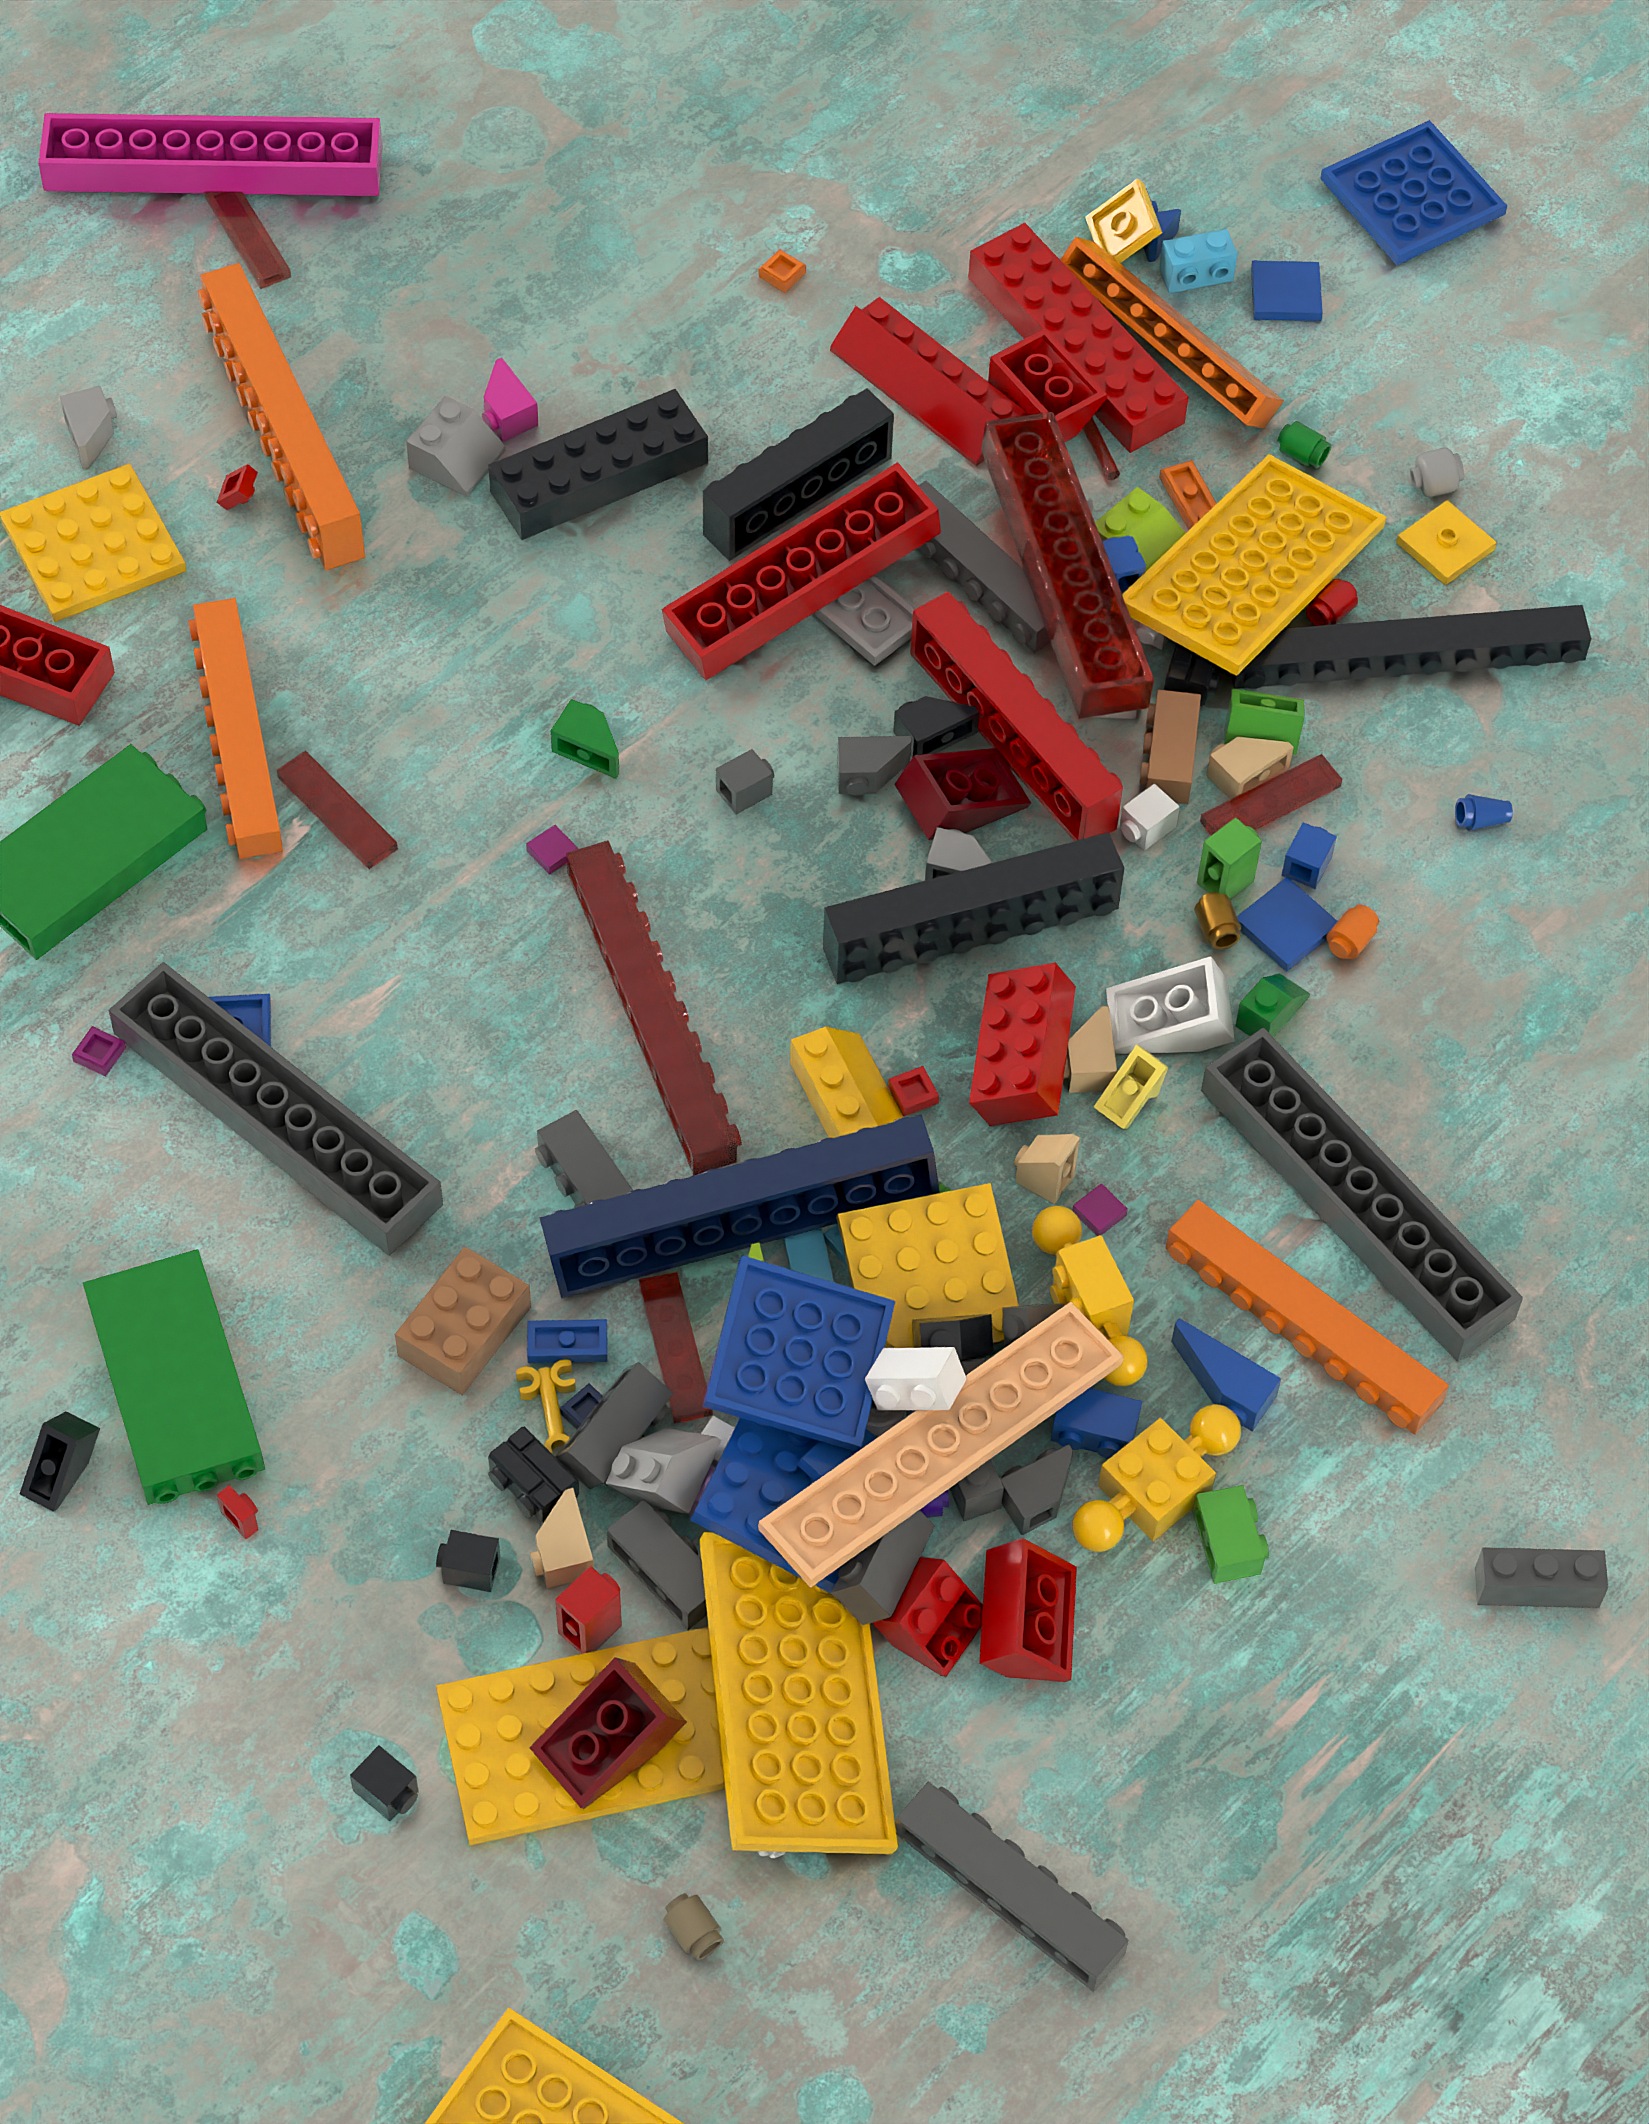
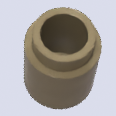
[663,1893,724,1961]

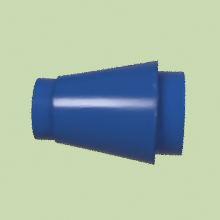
[1455,794,1513,831]

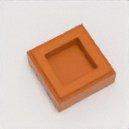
[759,249,806,293]

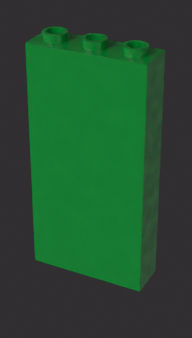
[0,744,207,960]
[82,1249,265,1505]

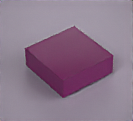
[526,825,578,875]
[72,1026,126,1077]
[1072,1183,1128,1236]

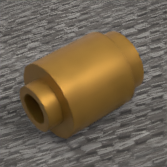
[1194,892,1241,949]

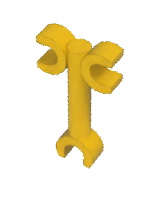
[516,1359,576,1454]

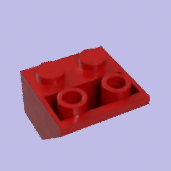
[872,1557,983,1677]

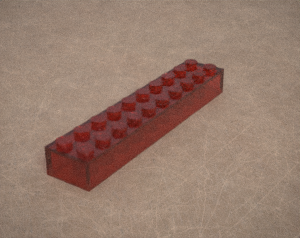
[981,412,1155,719]

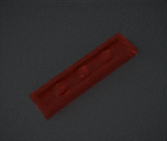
[204,191,291,289]
[277,750,398,869]
[1200,754,1343,836]
[639,1272,713,1424]

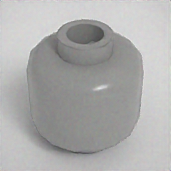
[1410,447,1464,497]

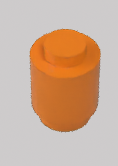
[1326,904,1379,959]

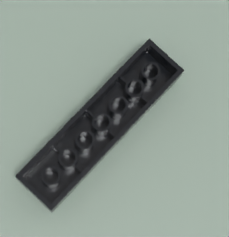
[823,832,1125,984]

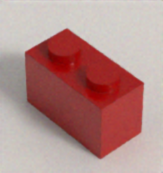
[555,1566,622,1654]

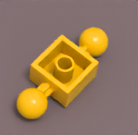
[1032,1206,1148,1387]
[1072,1404,1241,1552]

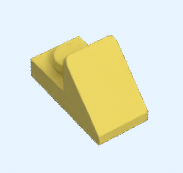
[1094,1045,1168,1129]

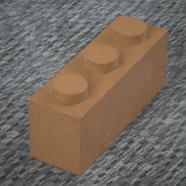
[1139,690,1201,804]

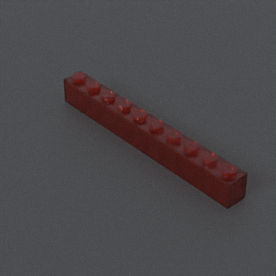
[566,840,742,1176]

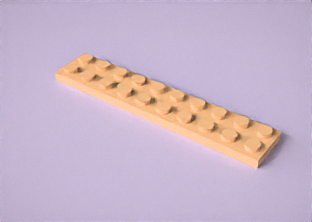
[758,1302,1124,1588]

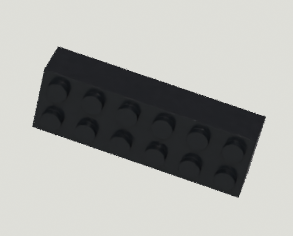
[703,388,894,561]
[488,389,708,540]

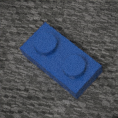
[527,1319,607,1363]

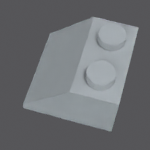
[406,396,505,497]
[606,1428,722,1514]

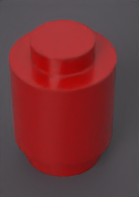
[1306,579,1358,626]

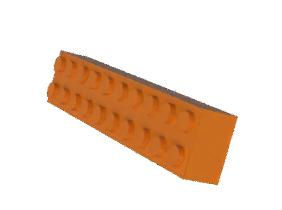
[197,263,365,571]

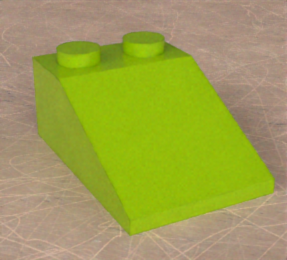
[1087,486,1186,572]

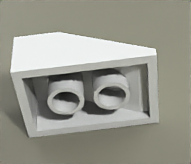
[1106,956,1235,1054]

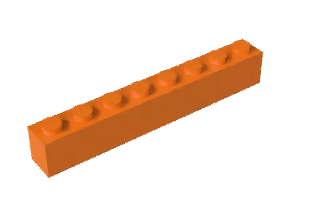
[1060,237,1284,429]
[188,598,283,859]
[1165,1199,1449,1435]

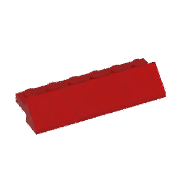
[830,297,1026,467]

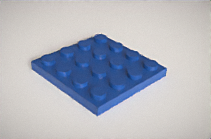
[1320,120,1507,265]
[702,1255,895,1452]
[690,1417,845,1595]

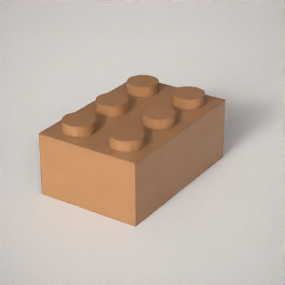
[395,1246,531,1396]

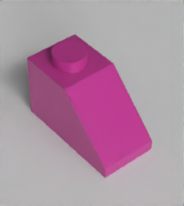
[482,358,539,442]

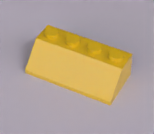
[790,1026,903,1138]

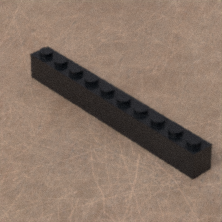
[1231,605,1592,689]

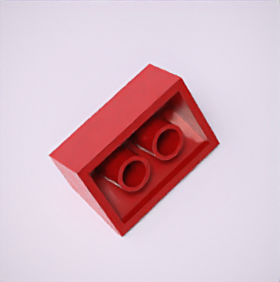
[988,328,1108,451]
[979,1538,1077,1682]

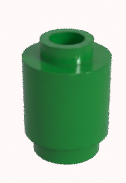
[1277,421,1332,468]

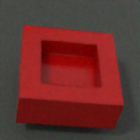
[216,464,258,510]
[888,1066,939,1116]
[217,1485,259,1539]

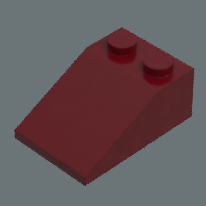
[894,748,1031,840]
[529,1657,687,1809]

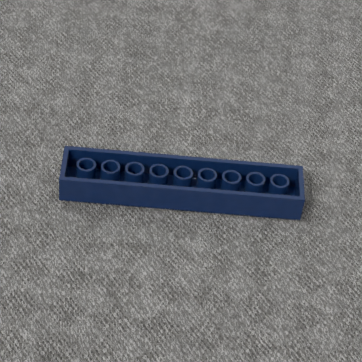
[539,1114,940,1298]

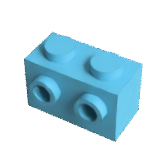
[1159,229,1238,293]

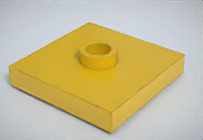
[1085,178,1162,263]
[1396,500,1497,586]

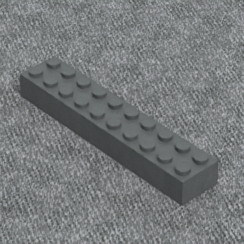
[108,962,443,1256]
[1201,1027,1523,1362]

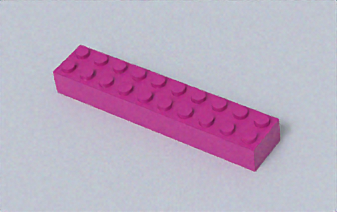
[38,113,383,196]

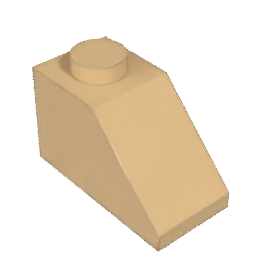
[1206,737,1294,804]
[1063,1006,1117,1093]
[1014,1134,1080,1205]
[530,1488,594,1589]

